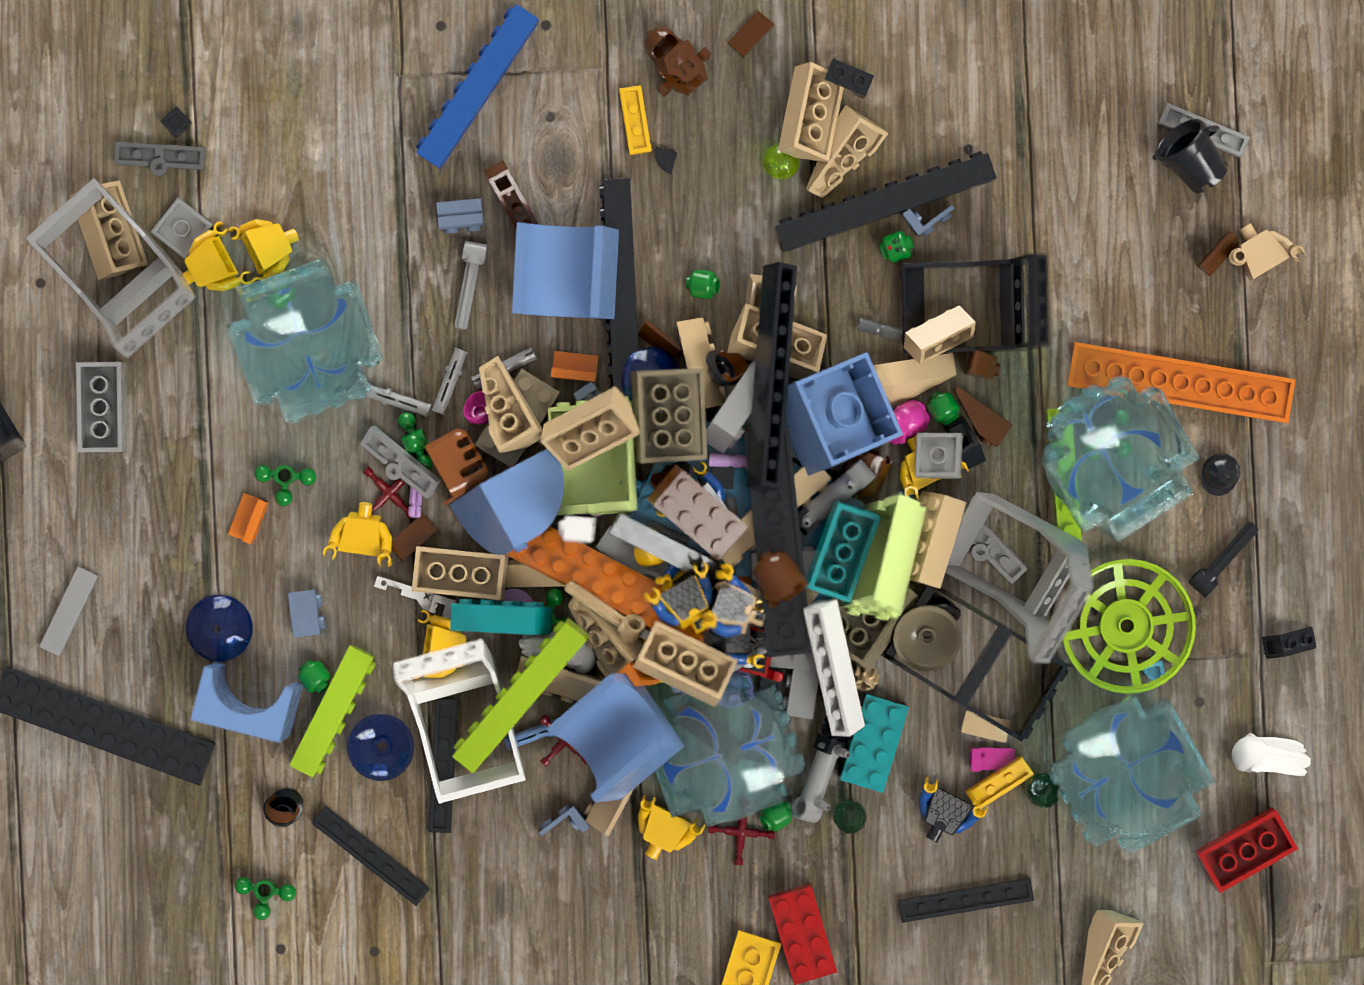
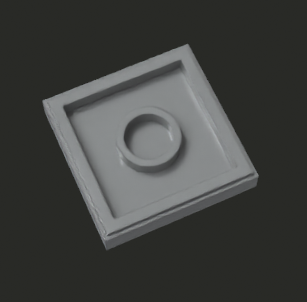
[151,197,214,259]
[915,433,963,479]

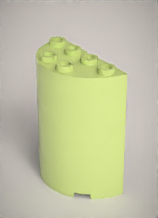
[548,397,637,516]
[840,494,926,621]

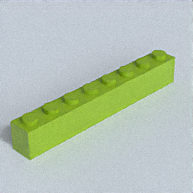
[452,617,589,773]

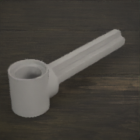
[454,240,488,329]

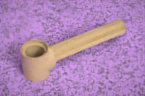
[565,581,645,644]

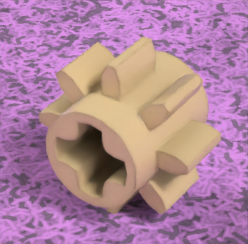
[853,665,880,691]

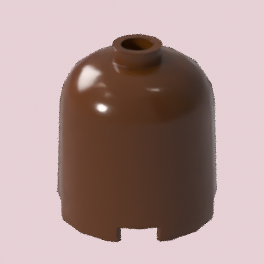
[841,449,894,500]
[753,550,809,609]

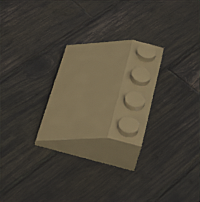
[631,368,707,463]
[832,588,919,672]

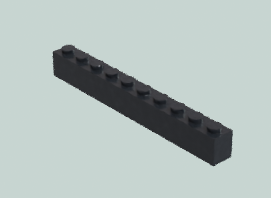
[775,151,997,253]
[599,178,640,401]
[746,262,797,491]

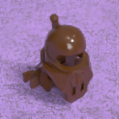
[644,26,711,97]

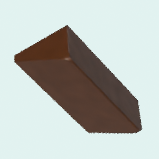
[728,11,775,59]
[1198,232,1239,276]
[638,321,682,361]

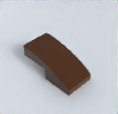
[391,514,438,562]

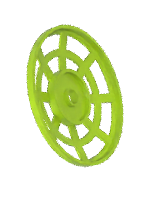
[1062,559,1196,694]

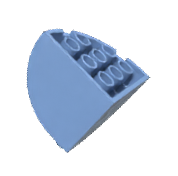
[450,449,564,555]

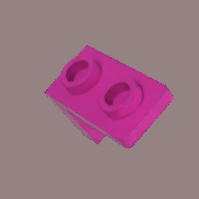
[969,747,1015,772]

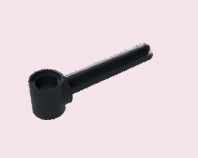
[1188,522,1259,598]

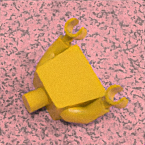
[228,219,299,290]
[182,222,252,291]
[899,435,969,499]
[323,502,392,567]
[413,610,467,679]
[638,794,706,860]

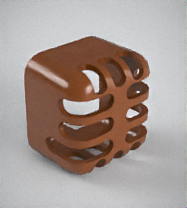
[425,429,490,506]

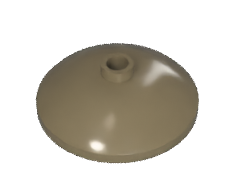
[893,605,961,671]

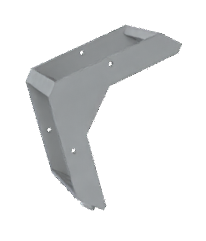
[26,178,196,358]
[945,492,1093,663]

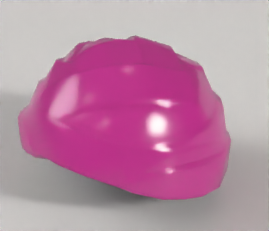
[463,390,489,425]

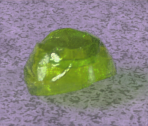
[763,144,800,180]

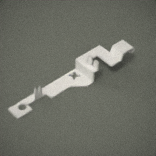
[374,576,456,620]

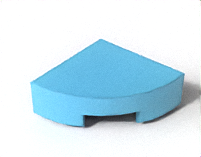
[1142,660,1165,680]

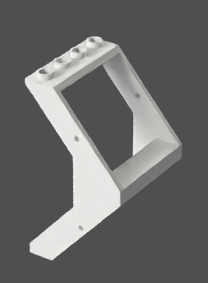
[394,639,526,804]

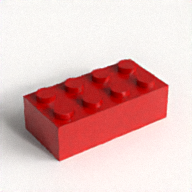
[1194,807,1298,893]
[768,883,837,985]

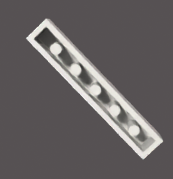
[559,516,597,542]
[803,599,865,736]

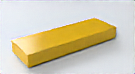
[619,85,652,156]
[965,755,1034,809]

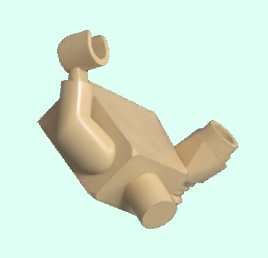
[1229,223,1306,280]

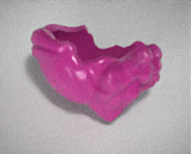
[889,400,931,445]

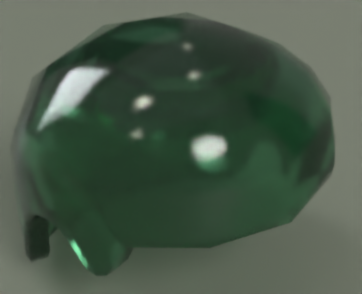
[1025,773,1059,808]
[833,799,867,834]

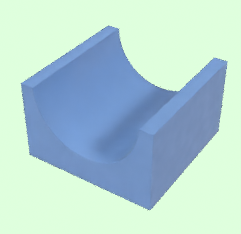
[512,223,619,319]
[785,352,903,476]
[191,662,303,743]
[547,674,685,803]

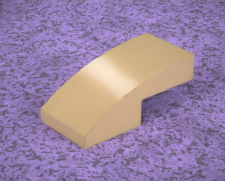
[961,710,1011,743]

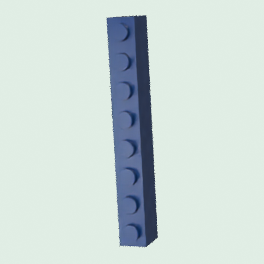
[416,4,540,170]

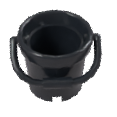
[1152,119,1228,193]

